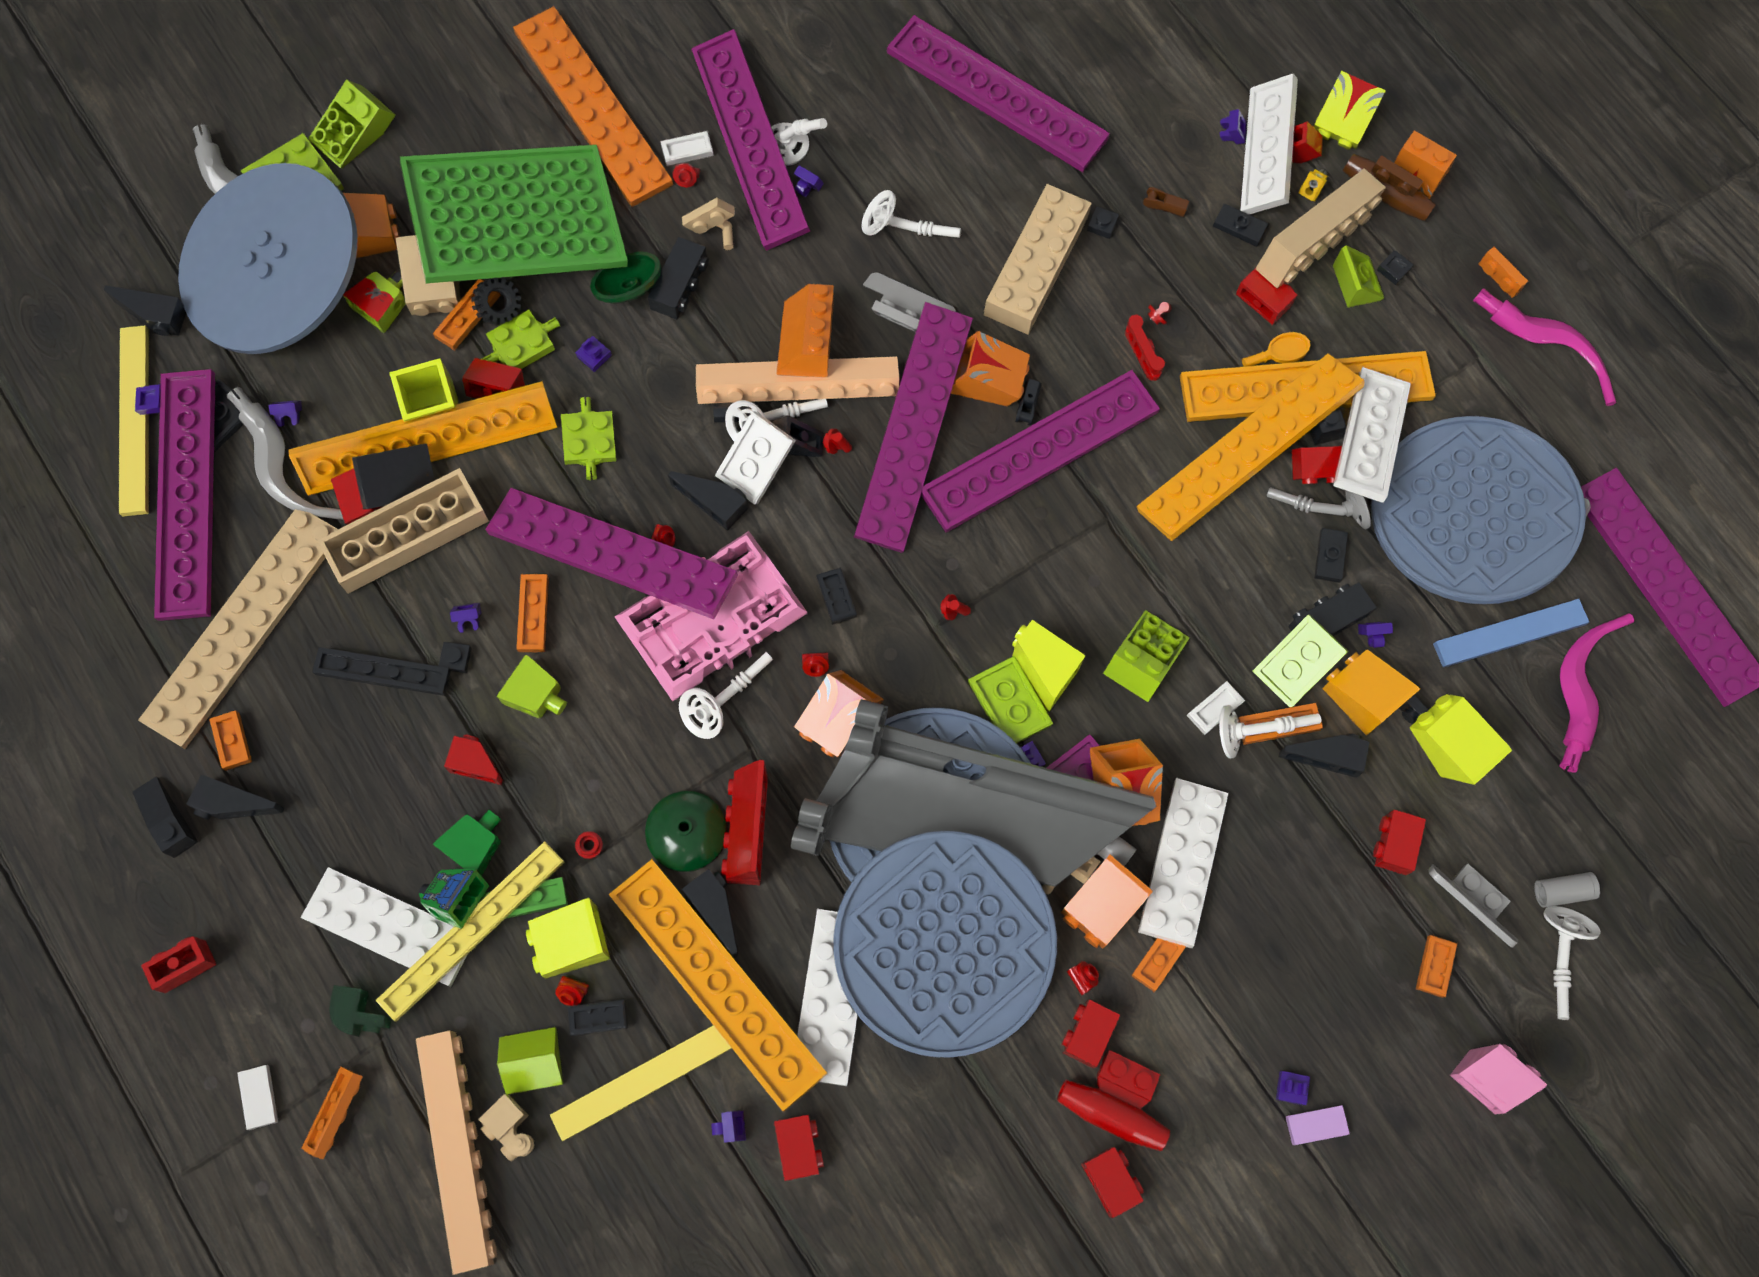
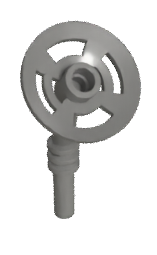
[1267,487,1371,529]

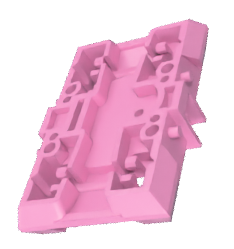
[615,531,807,701]

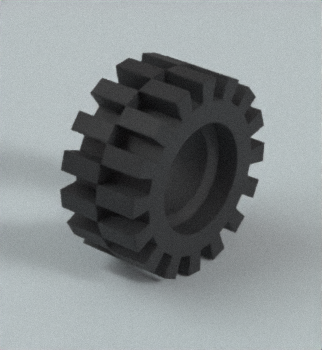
[471,278,521,325]

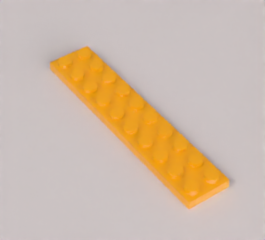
[1180,351,1436,422]
[1137,353,1365,541]
[289,381,557,495]
[609,859,828,1112]

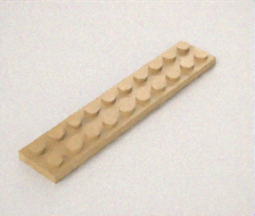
[138,509,338,749]

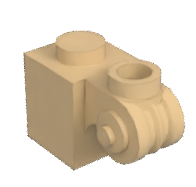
[479,1094,534,1162]

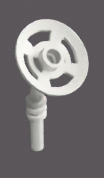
[772,118,827,166]
[862,190,961,238]
[725,399,828,442]
[679,652,773,739]
[1220,705,1321,758]
[1544,906,1601,1020]

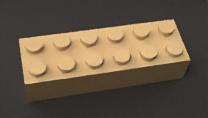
[1256,169,1386,288]
[984,184,1091,335]
[317,468,489,594]

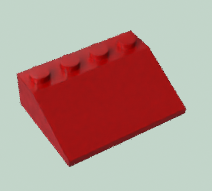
[721,760,768,885]

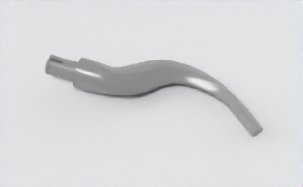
[193,124,238,194]
[227,387,344,520]

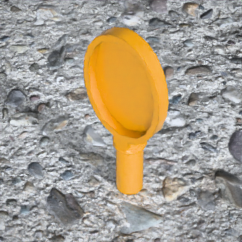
[1242,332,1310,367]

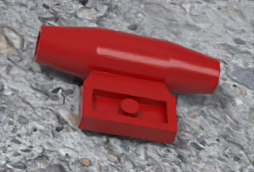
[1057,1050,1170,1151]

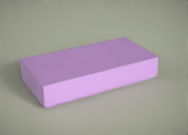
[1285,1106,1350,1145]

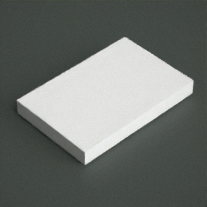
[715,411,796,504]

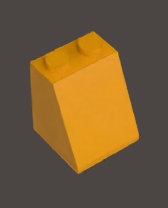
[1322,649,1420,736]

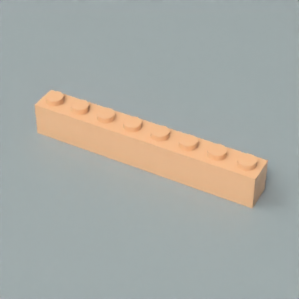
[696,357,899,404]
[416,1030,497,1275]

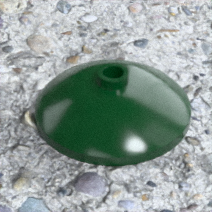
[590,252,662,304]
[645,791,727,872]

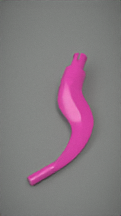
[1473,288,1616,406]
[1560,613,1634,772]

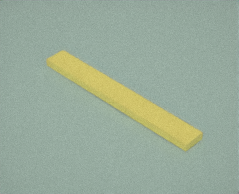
[119,326,149,517]
[376,841,565,1022]
[550,1025,732,1141]

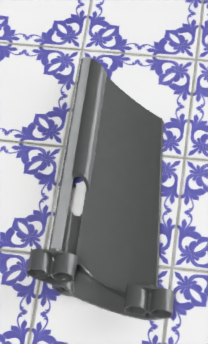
[791,699,1157,886]

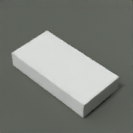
[661,131,713,166]
[1187,681,1245,735]
[238,1065,278,1130]

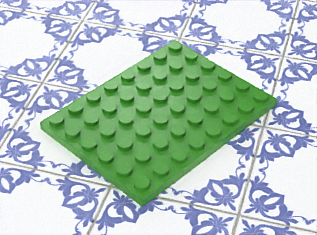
[400,145,628,284]

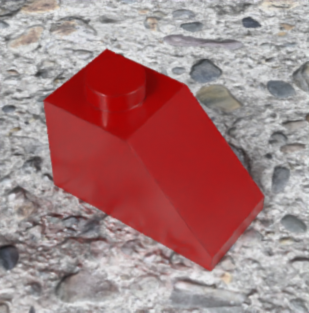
[1292,121,1323,164]
[444,734,503,785]

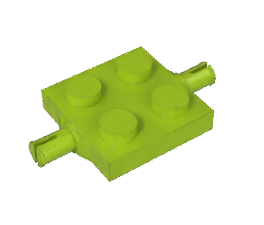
[481,310,560,369]
[561,397,616,480]

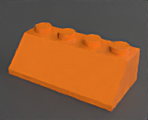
[777,284,834,378]

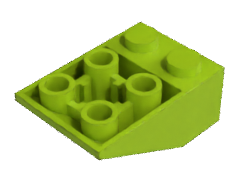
[308,79,395,168]
[1103,610,1190,702]

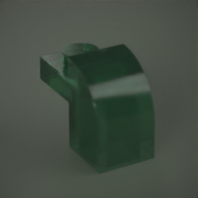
[329,985,392,1037]

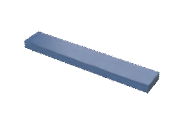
[1433,599,1589,668]

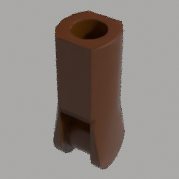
[1143,187,1189,217]

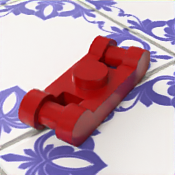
[1125,315,1165,381]

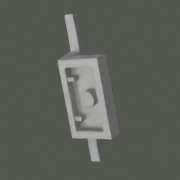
[863,272,956,332]
[1428,864,1518,948]

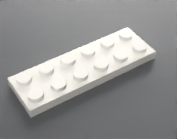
[1241,74,1298,215]
[1333,367,1411,503]
[1138,778,1228,948]
[301,867,468,987]
[797,909,857,1086]

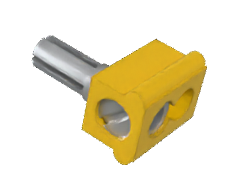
[1298,169,1328,202]

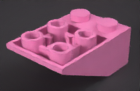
[1450,1044,1547,1114]

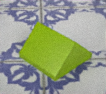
[1333,245,1384,308]
[497,1027,563,1095]

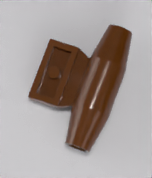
[1342,154,1436,221]

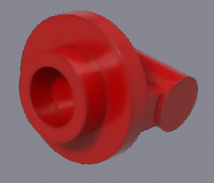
[673,163,700,188]
[1148,302,1172,325]
[823,428,852,454]
[651,524,675,547]
[941,594,971,620]
[802,653,829,677]
[1067,961,1099,996]
[555,976,589,1006]

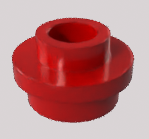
[575,831,603,859]

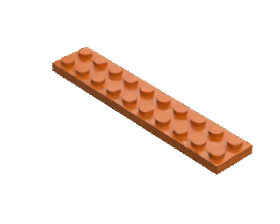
[513,6,673,207]

